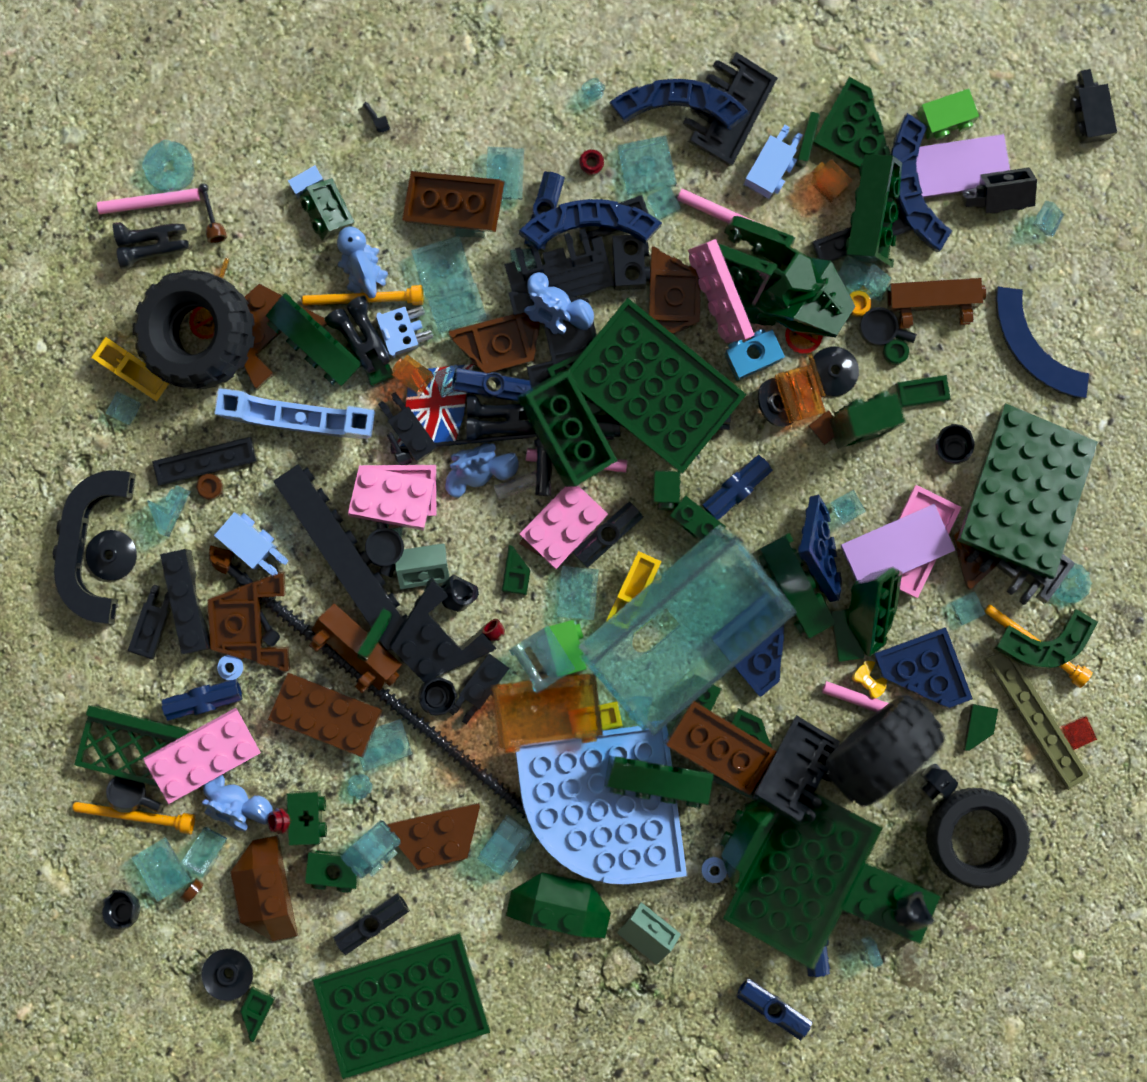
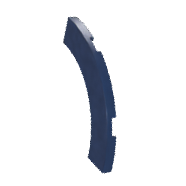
[609,79,749,130]
[891,113,953,253]
[519,199,662,250]
[995,286,1089,399]

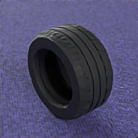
[926,787,1031,889]

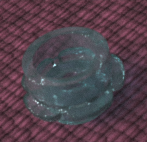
[581,78,605,101]
[347,774,372,799]

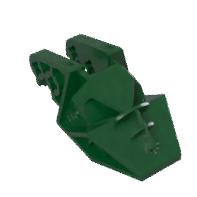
[718,216,856,338]

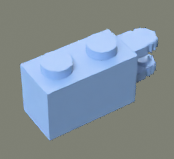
[744,125,803,199]
[214,512,289,575]

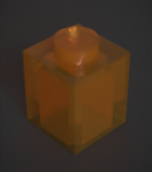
[810,159,852,203]
[392,355,434,397]

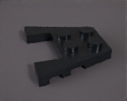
[508,292,597,388]
[389,577,497,682]

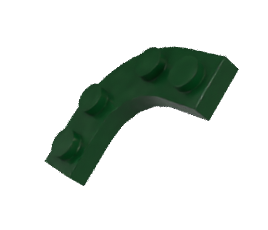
[994,609,1098,669]

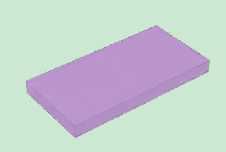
[916,134,1010,198]
[840,504,955,581]

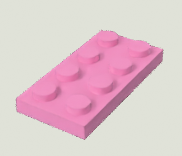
[688,239,754,343]
[898,485,962,598]
[143,708,261,804]

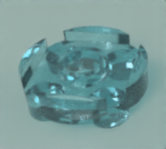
[142,139,195,192]

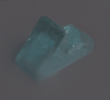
[838,256,891,301]
[147,485,191,537]

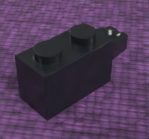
[1070,69,1117,144]
[962,167,1037,214]

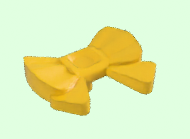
[852,661,887,699]

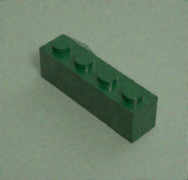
[846,154,902,268]
[265,292,362,386]
[756,533,836,639]
[604,755,714,808]

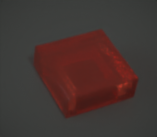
[1061,716,1097,750]

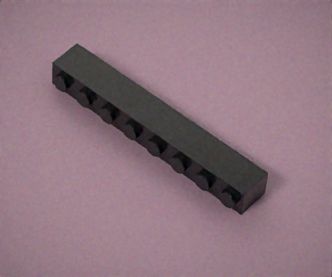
[273,464,408,650]

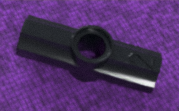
[573,501,644,568]
[333,892,410,955]

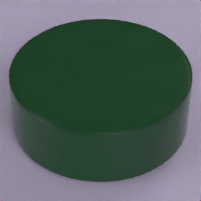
[883,339,909,365]

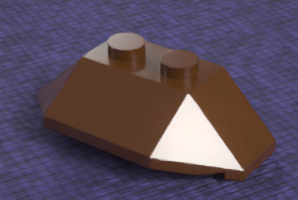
[230,835,298,941]

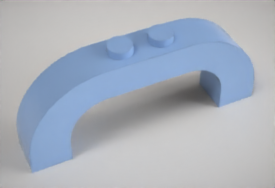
[215,388,375,439]

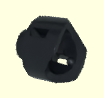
[441,574,479,612]
[920,764,958,800]
[894,891,935,931]

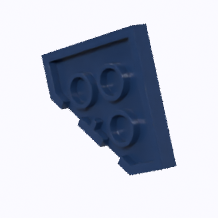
[798,495,842,602]
[711,590,786,697]
[873,627,973,708]

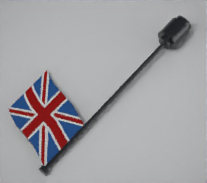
[390,364,621,454]

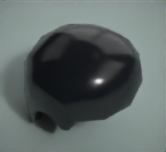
[935,424,975,465]
[418,677,457,716]
[102,890,141,930]

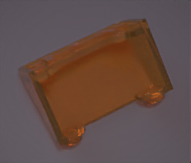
[490,673,603,753]

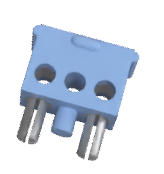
[376,306,433,359]

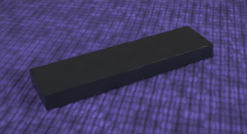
[811,208,913,262]
[152,437,258,486]

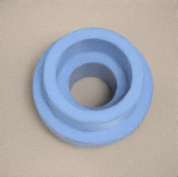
[217,655,243,680]
[701,857,727,883]

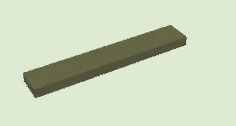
[985,651,1090,790]

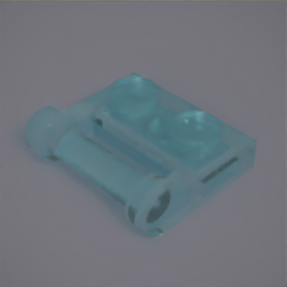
[509,626,575,693]

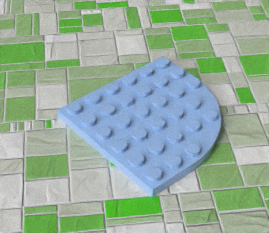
[514,722,687,884]

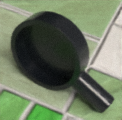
[859,307,917,346]
[365,522,404,567]
[106,776,163,813]

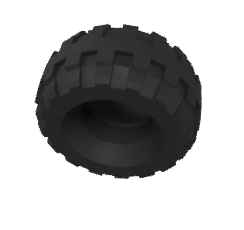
[133,270,255,389]
[826,695,945,807]

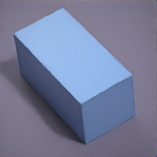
[288,166,324,198]

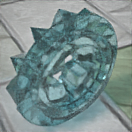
[1054,563,1092,603]

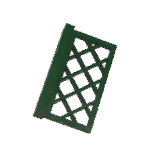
[74,705,193,787]

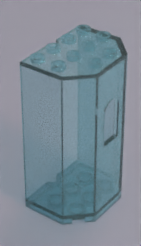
[578,525,797,735]

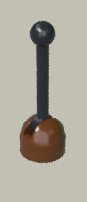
[199,183,227,243]

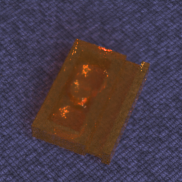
[775,364,826,423]

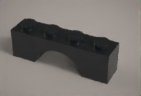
[160,549,211,655]

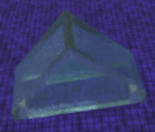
[180,827,227,878]

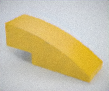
[91,336,169,402]
[605,551,662,633]

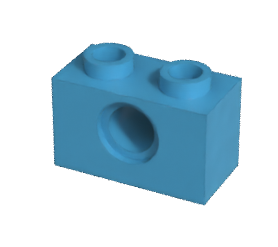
[724,329,785,381]

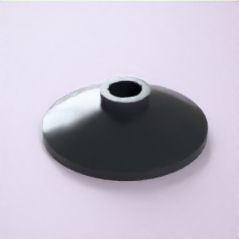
[809,346,859,397]
[757,378,799,427]
[86,530,137,580]
[201,948,253,1001]

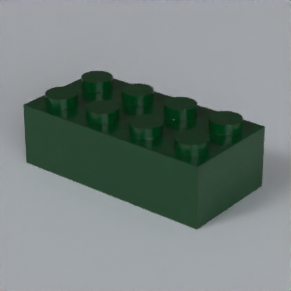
[517,370,618,487]
[829,391,906,449]
[843,862,941,944]

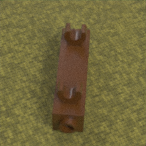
[886,278,986,329]
[309,603,402,693]

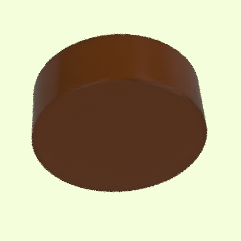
[196,474,223,500]
[180,878,203,904]

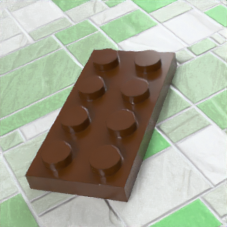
[402,171,505,232]
[268,673,383,758]
[664,699,777,795]

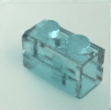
[477,814,533,876]
[341,820,401,879]

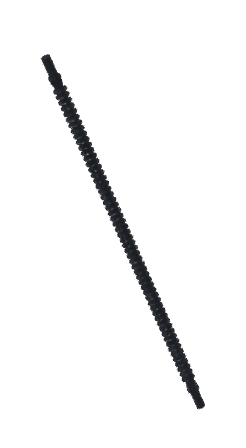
[222,558,529,824]

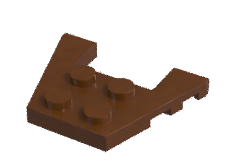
[244,284,327,390]
[208,572,290,671]

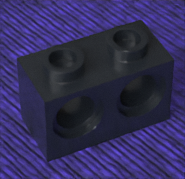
[612,235,650,291]

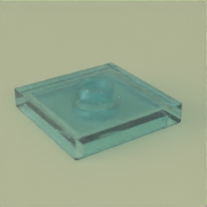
[617,135,677,196]
[411,236,475,300]

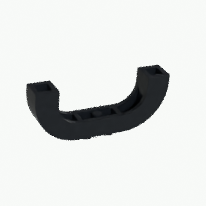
[53,470,136,624]

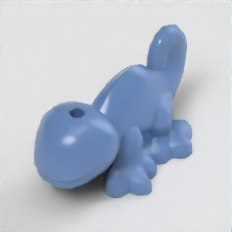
[337,226,388,298]
[524,272,594,334]
[445,443,519,498]
[202,774,273,831]

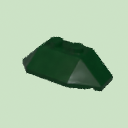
[848,567,902,657]
[719,800,778,891]
[506,872,611,938]

